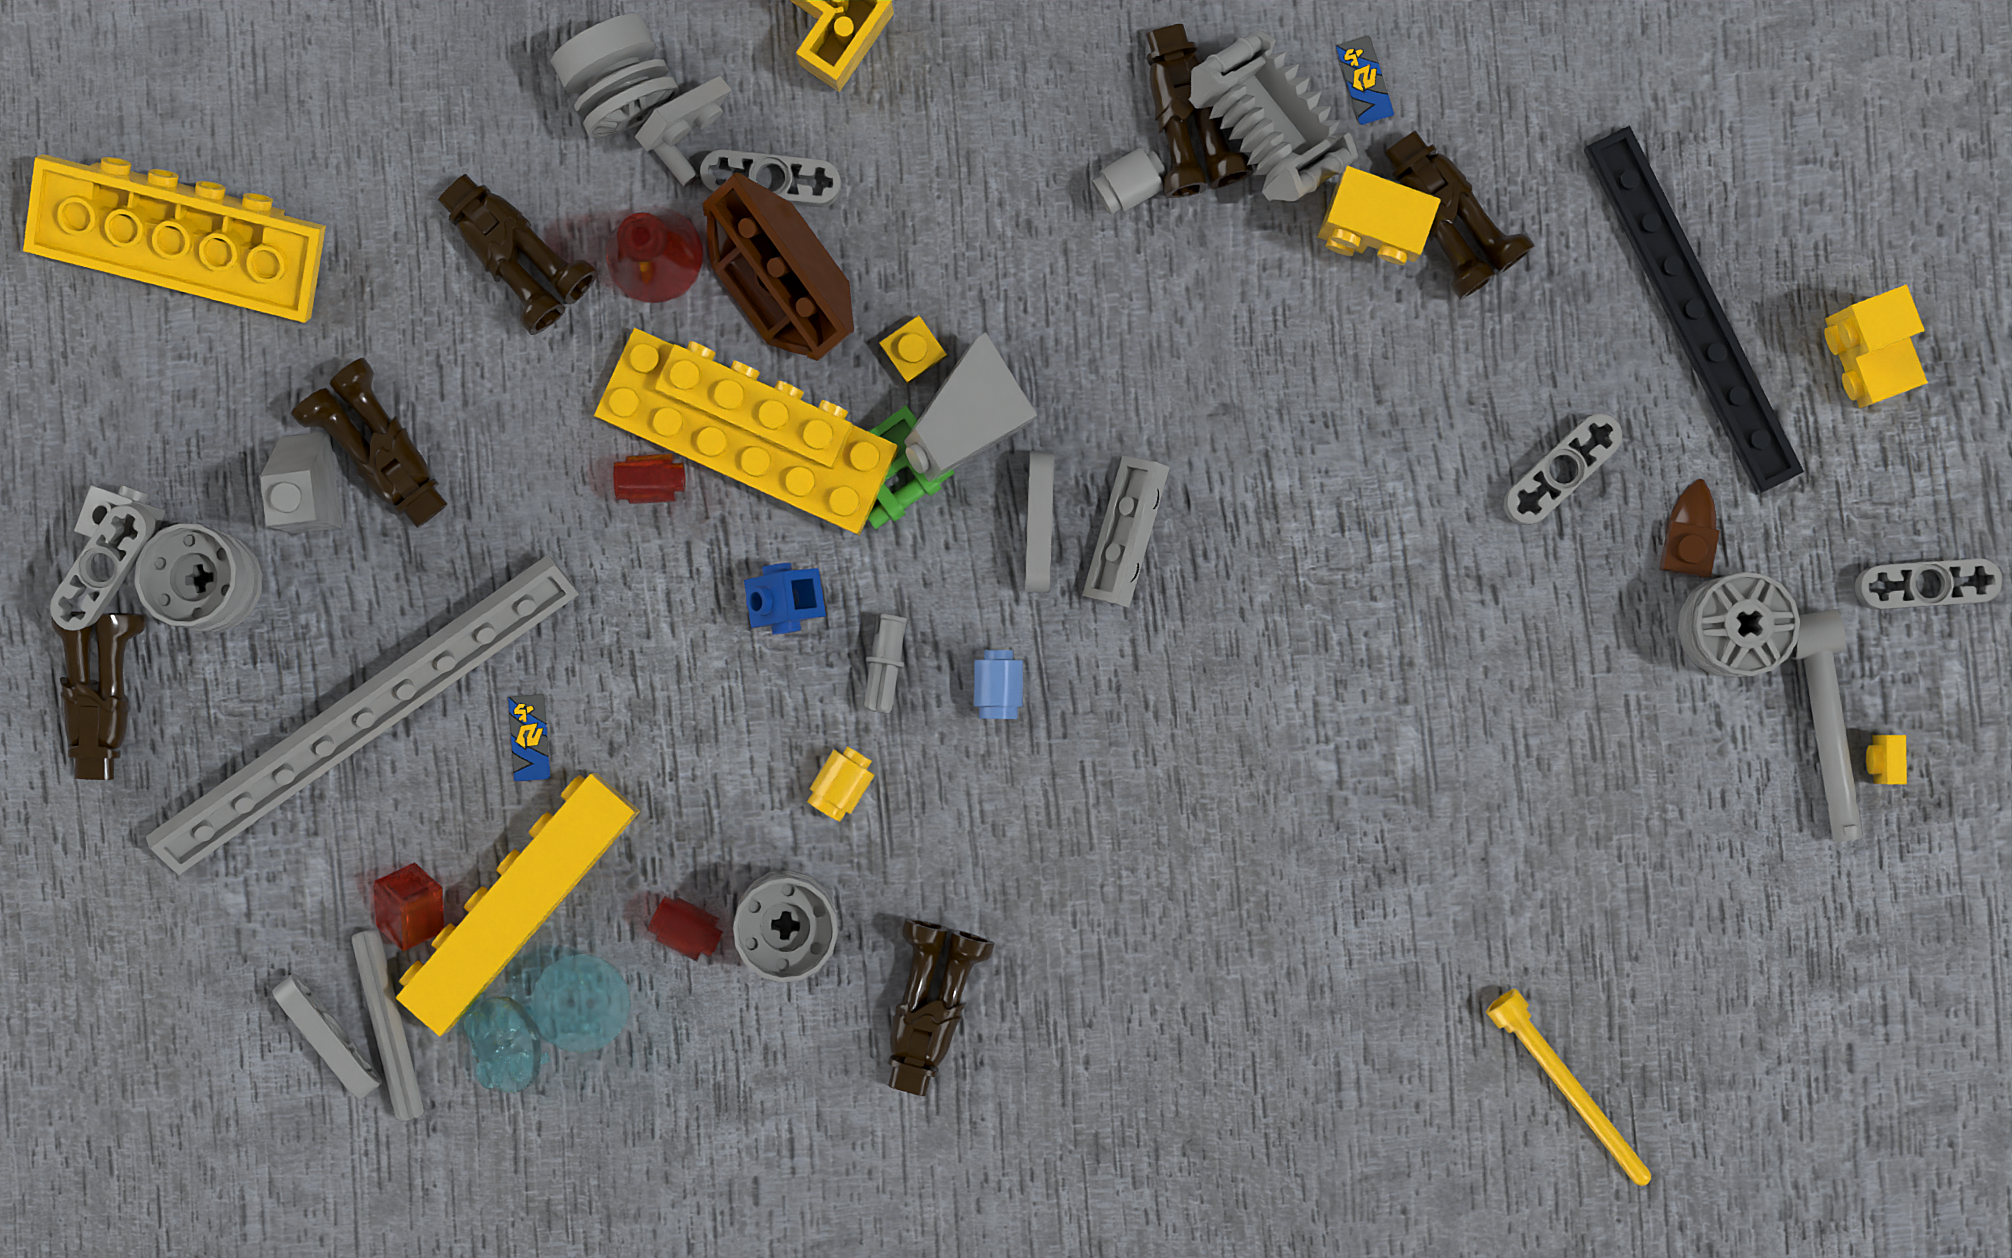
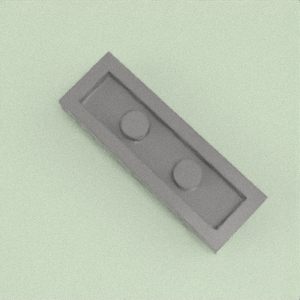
[1082,456,1170,608]

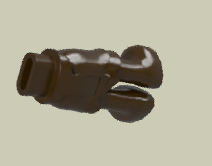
[1146,24,1254,198]
[1385,131,1535,300]
[438,174,598,335]
[291,358,448,528]
[52,611,146,780]
[888,919,995,1096]

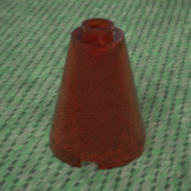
[606,206,703,304]

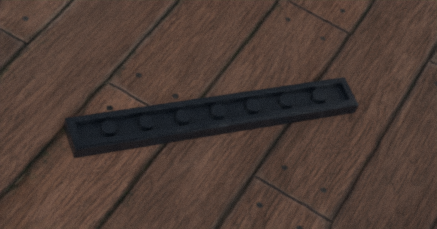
[1583,125,1804,495]

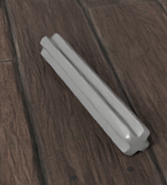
[351,929,424,1121]

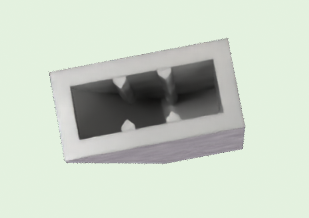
[904,332,1037,483]
[260,431,342,534]

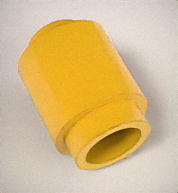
[807,746,875,822]

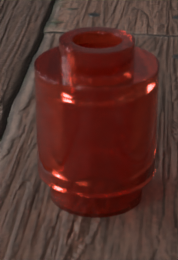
[613,453,686,504]
[647,896,724,962]

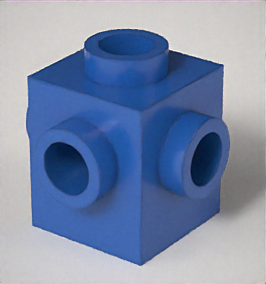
[744,563,826,635]

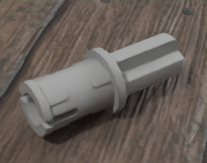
[864,614,908,713]

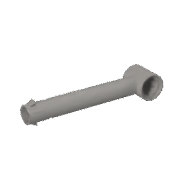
[1790,609,1863,842]

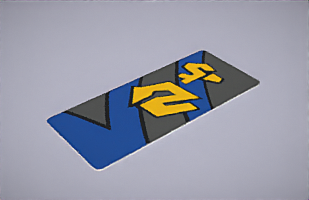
[1336,36,1394,125]
[508,694,550,781]

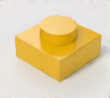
[879,315,947,384]
[1866,735,1907,784]

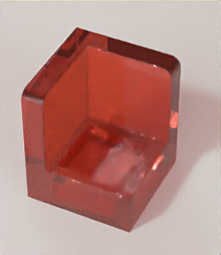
[373,862,444,952]

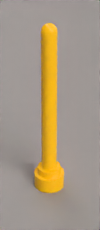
[1486,988,1651,1186]

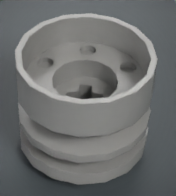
[550,13,680,138]
[134,523,263,633]
[1678,572,1800,678]
[733,870,838,983]

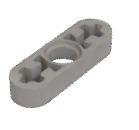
[700,149,842,207]
[1504,414,1622,525]
[1025,451,1054,593]
[50,503,155,630]
[1855,558,2003,610]
[272,973,382,1100]

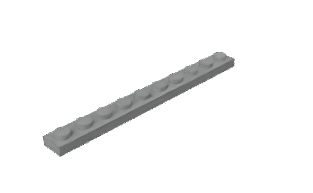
[145,554,579,875]

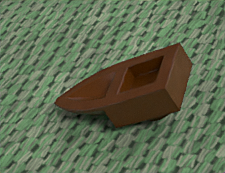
[1659,479,1720,579]

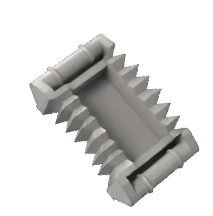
[1189,30,1358,202]

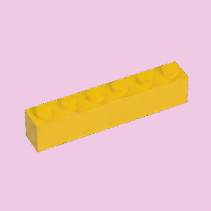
[395,773,640,1037]

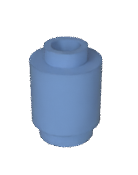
[974,650,1023,719]

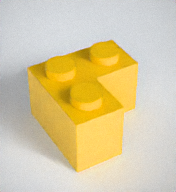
[789,0,894,92]
[1317,165,1441,265]
[1824,284,1928,409]

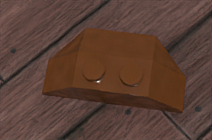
[702,172,854,361]

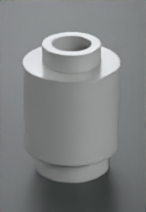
[1091,147,1167,215]

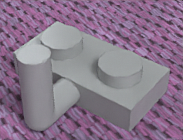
[635,76,732,187]

